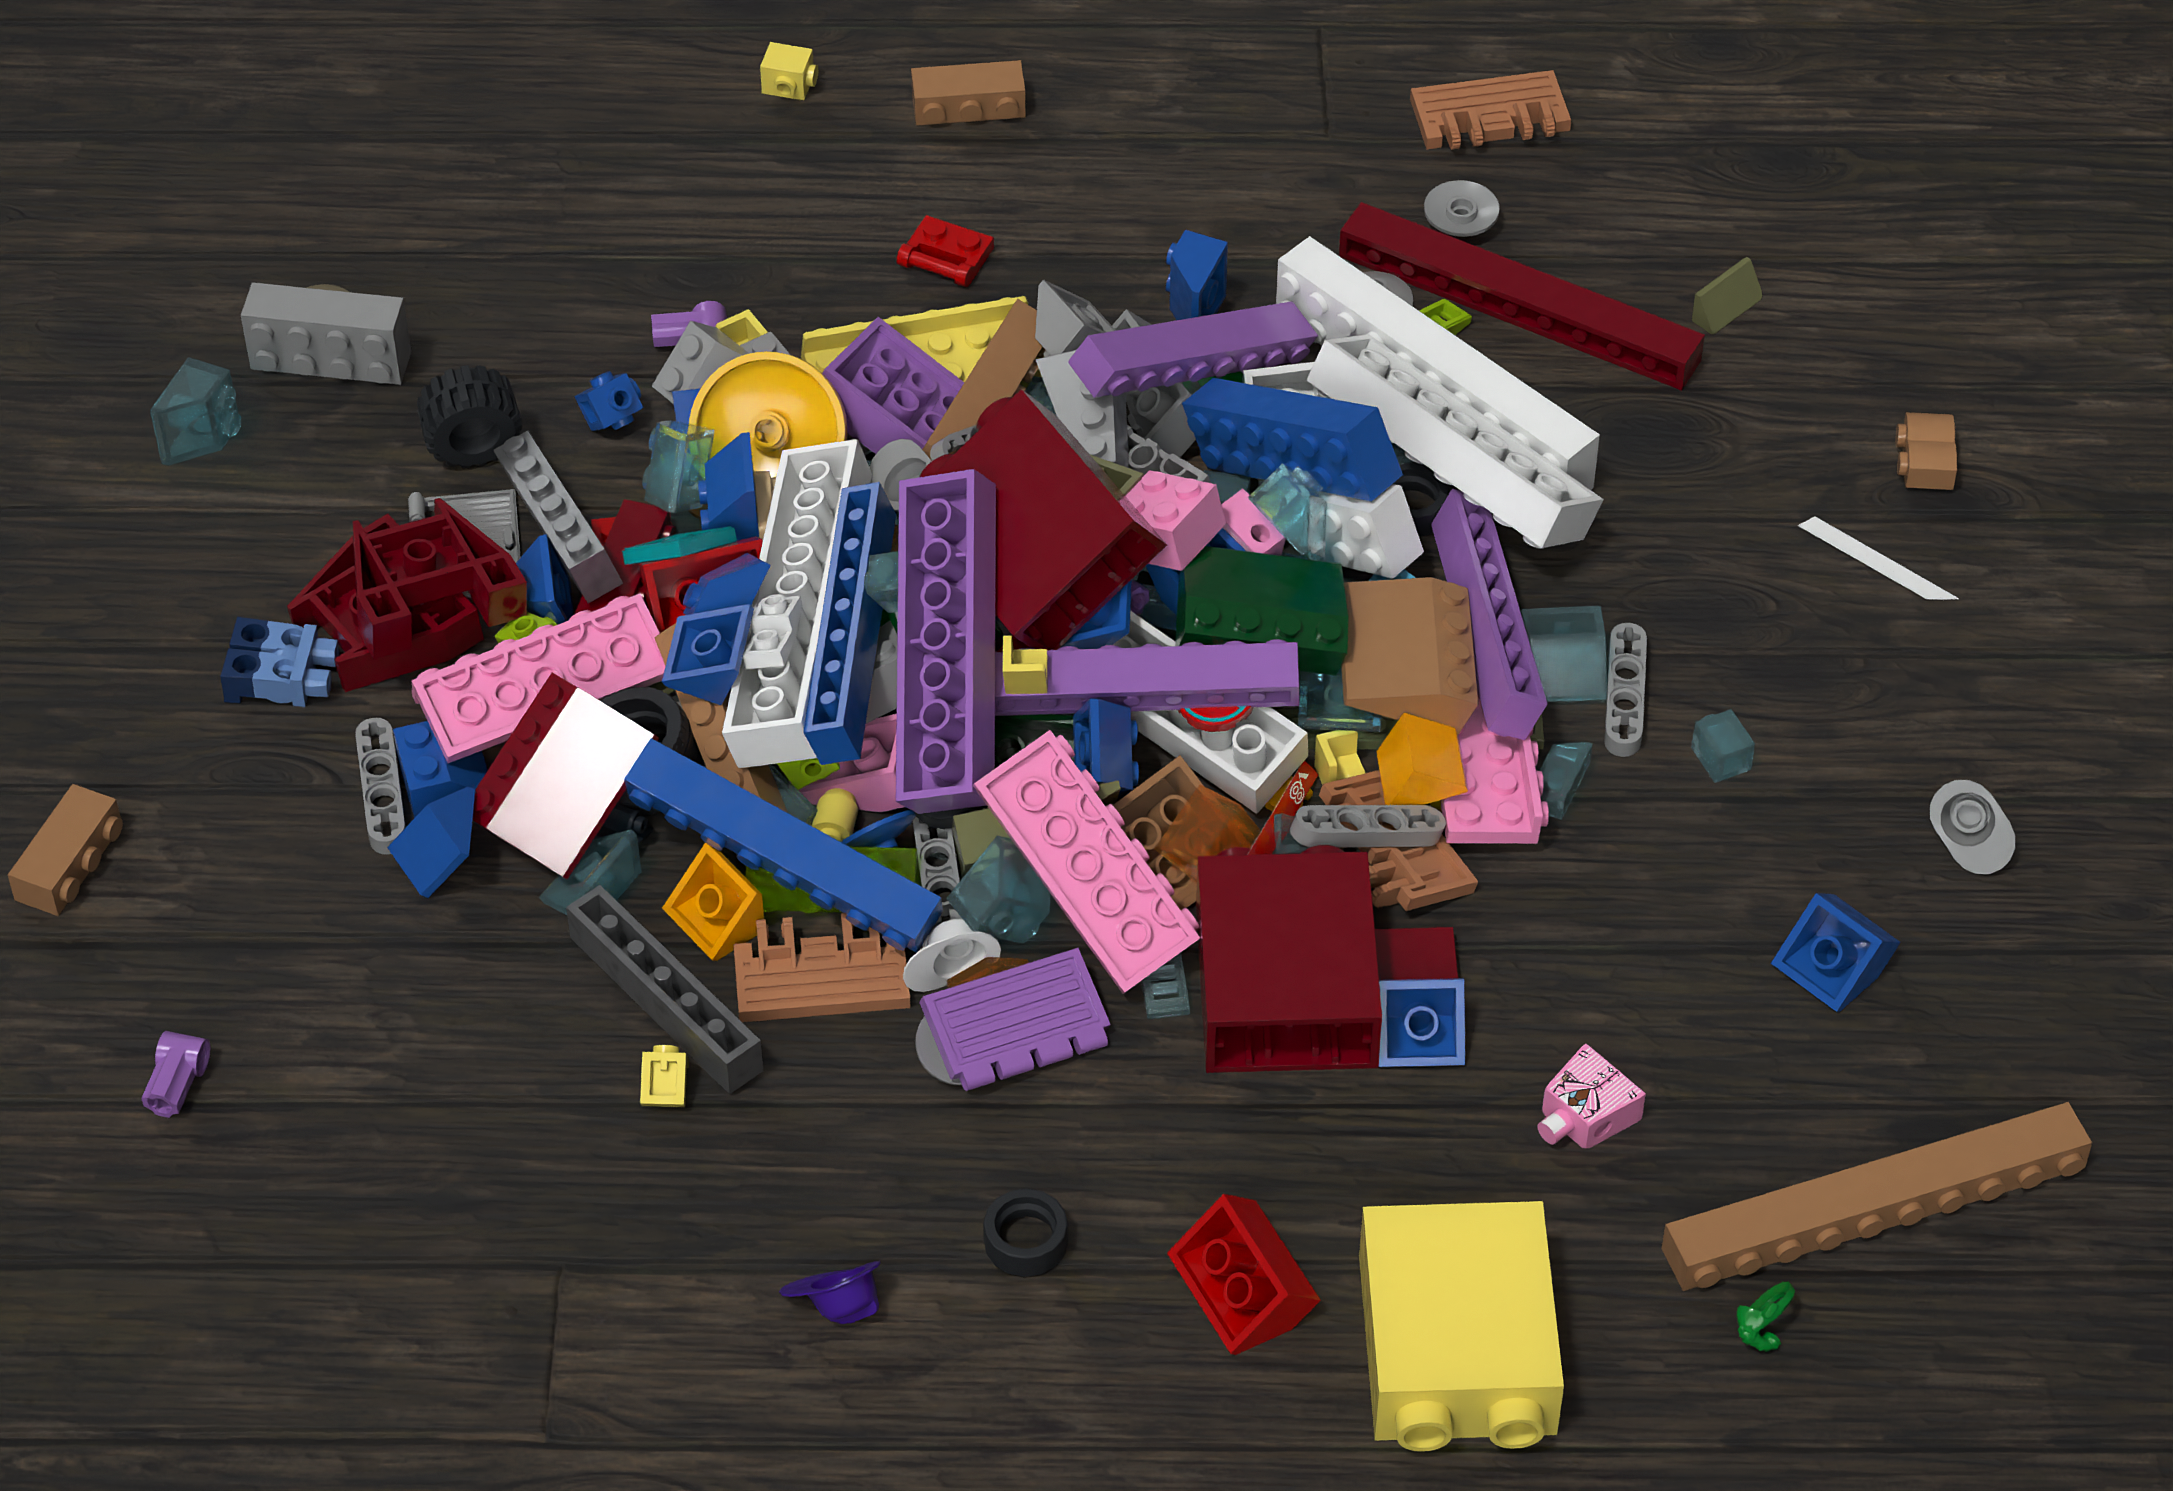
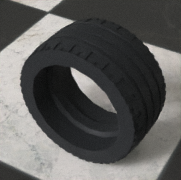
[600,687,703,817]

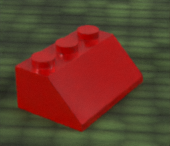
[638,537,763,633]
[1167,1194,1321,1355]

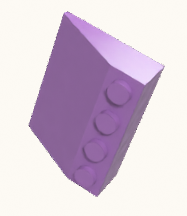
[822,317,964,454]

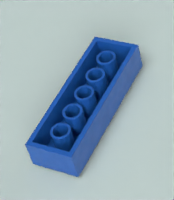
[1182,378,1403,502]

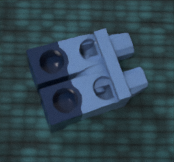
[220,617,340,707]

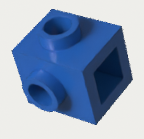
[574,371,643,431]

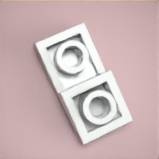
[742,594,802,669]

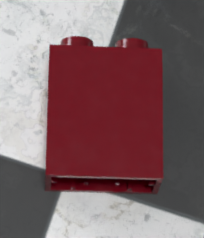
[919,389,1167,650]
[1196,845,1382,1073]

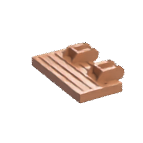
[1410,70,1571,150]
[1319,770,1478,911]
[733,913,910,1022]

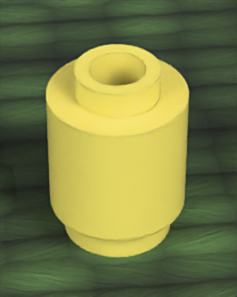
[812,788,858,842]

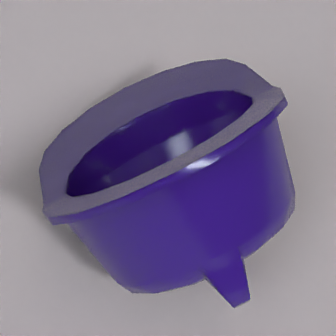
[779,1261,881,1324]

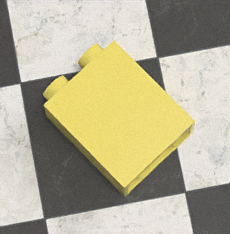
[1359,1201,1564,1451]

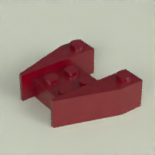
[353,498,527,660]
[287,513,484,692]

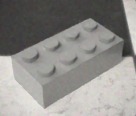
[241,282,412,385]

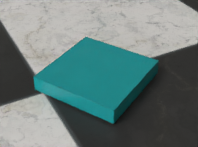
[622,526,737,565]

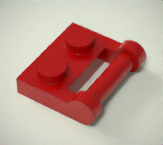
[896,215,994,287]

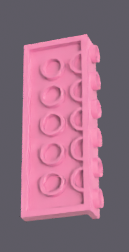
[412,594,665,763]
[1440,692,1548,844]
[973,730,1200,994]

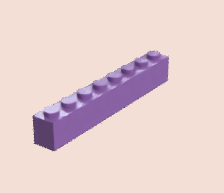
[1068,301,1318,398]
[1431,489,1547,740]
[995,639,1299,716]

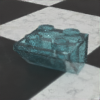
[1520,606,1607,702]

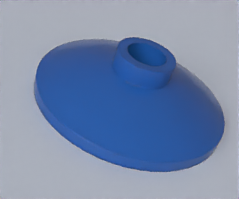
[841,810,916,857]

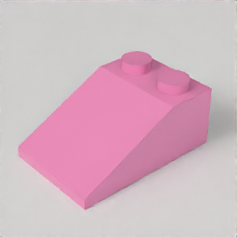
[785,714,905,812]

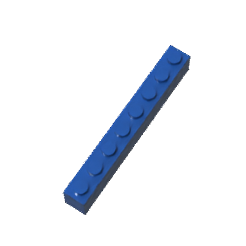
[803,482,896,765]
[624,738,943,953]

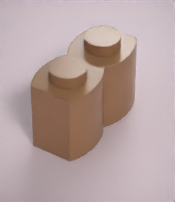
[1895,412,1957,490]

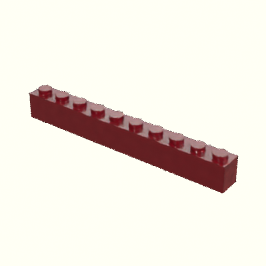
[1339,202,1705,390]

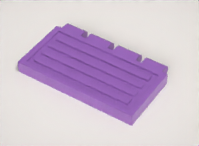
[919,948,1111,1091]

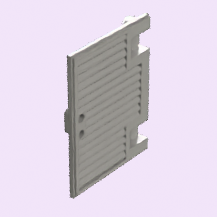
[408,489,521,605]

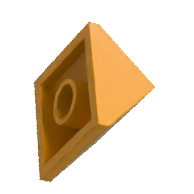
[1376,713,1468,805]
[662,843,764,961]

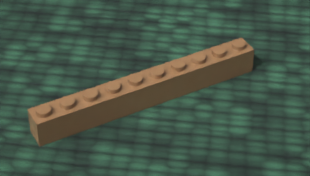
[1661,1102,2092,1291]

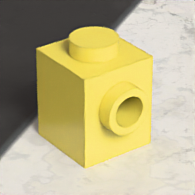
[760,42,818,100]

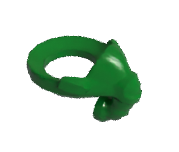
[1736,1282,1795,1352]

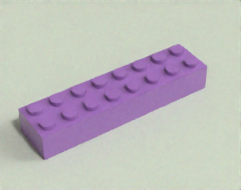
[896,469,996,814]

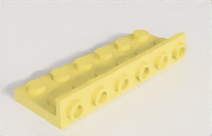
[801,296,1045,388]

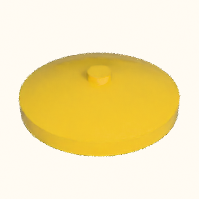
[688,351,848,480]

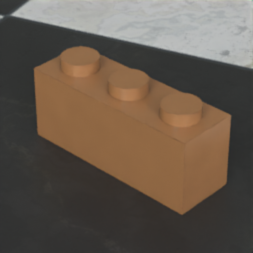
[911,60,1026,126]
[8,784,123,916]

